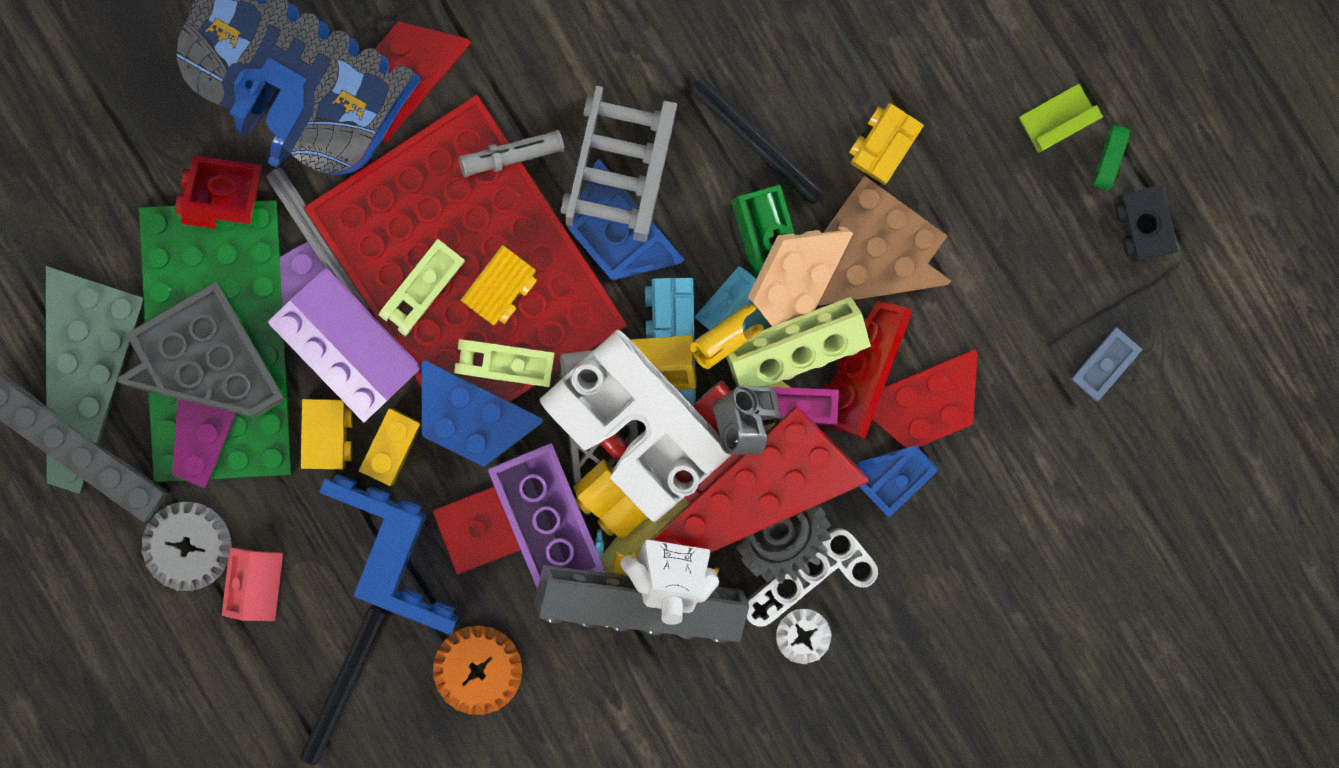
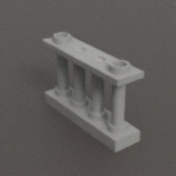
[561,86,677,243]

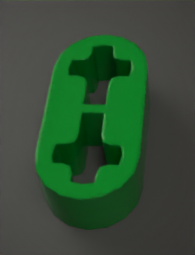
[1092,124,1130,191]

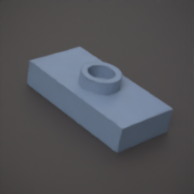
[1070,327,1143,402]

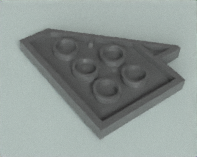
[117,282,285,418]

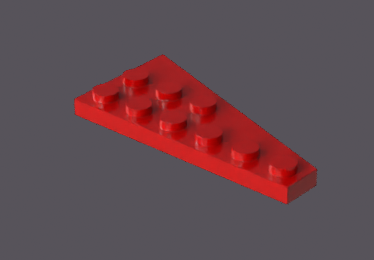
[650,405,869,553]

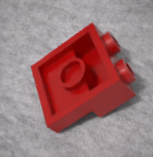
[175,155,262,229]

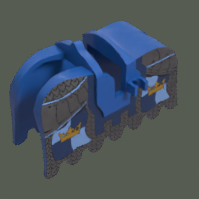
[177,0,421,175]

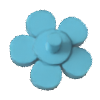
[595,529,604,559]

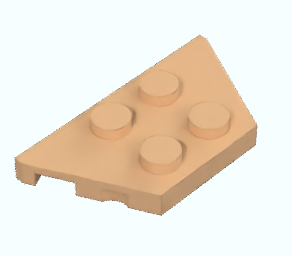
[748,227,853,327]

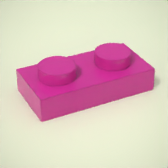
[774,387,839,426]

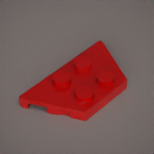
[375,21,472,143]
[873,349,977,448]

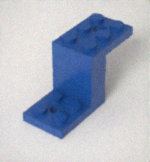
[319,474,460,635]

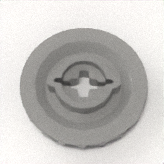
[141,502,232,591]

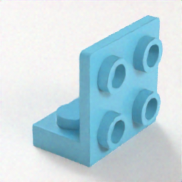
[694,266,771,332]

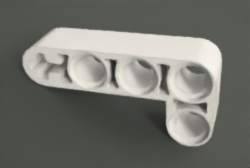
[747,528,878,627]

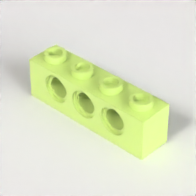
[726,297,871,387]

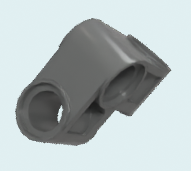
[713,385,782,455]

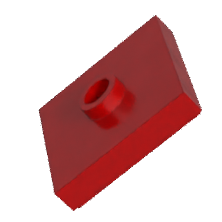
[432,487,521,574]

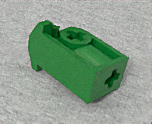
[731,185,795,279]

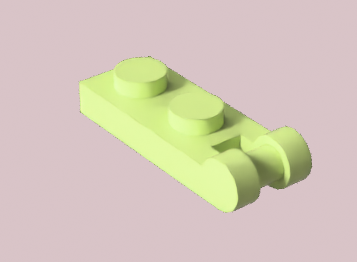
[378,239,465,336]
[454,339,555,387]

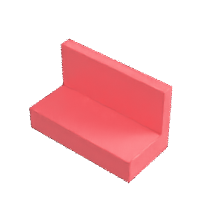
[222,548,283,621]

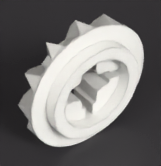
[776,609,831,664]

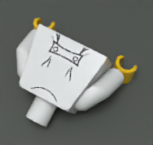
[613,539,719,625]

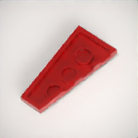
[817,301,912,439]

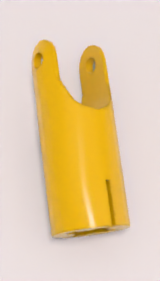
[690,304,764,369]

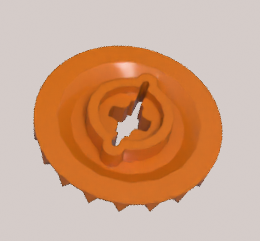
[433,626,522,715]

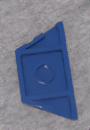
[567,159,684,280]
[422,360,543,467]

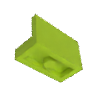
[1019,84,1103,153]

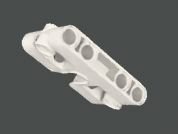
[540,329,731,522]

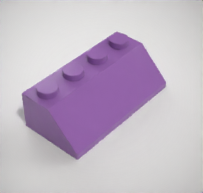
[268,267,422,422]
[488,443,605,589]

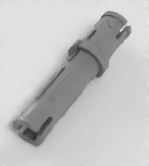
[459,130,564,177]

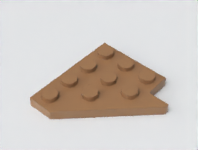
[817,176,951,306]

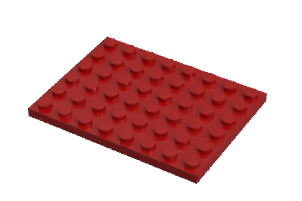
[304,95,627,402]

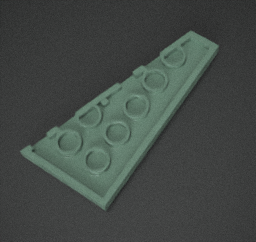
[46,266,144,494]

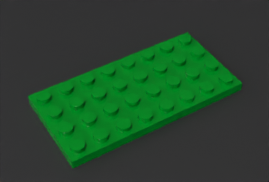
[139,201,293,482]

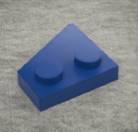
[854,445,939,517]

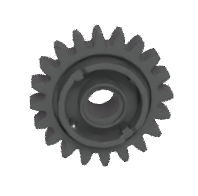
[737,505,831,583]

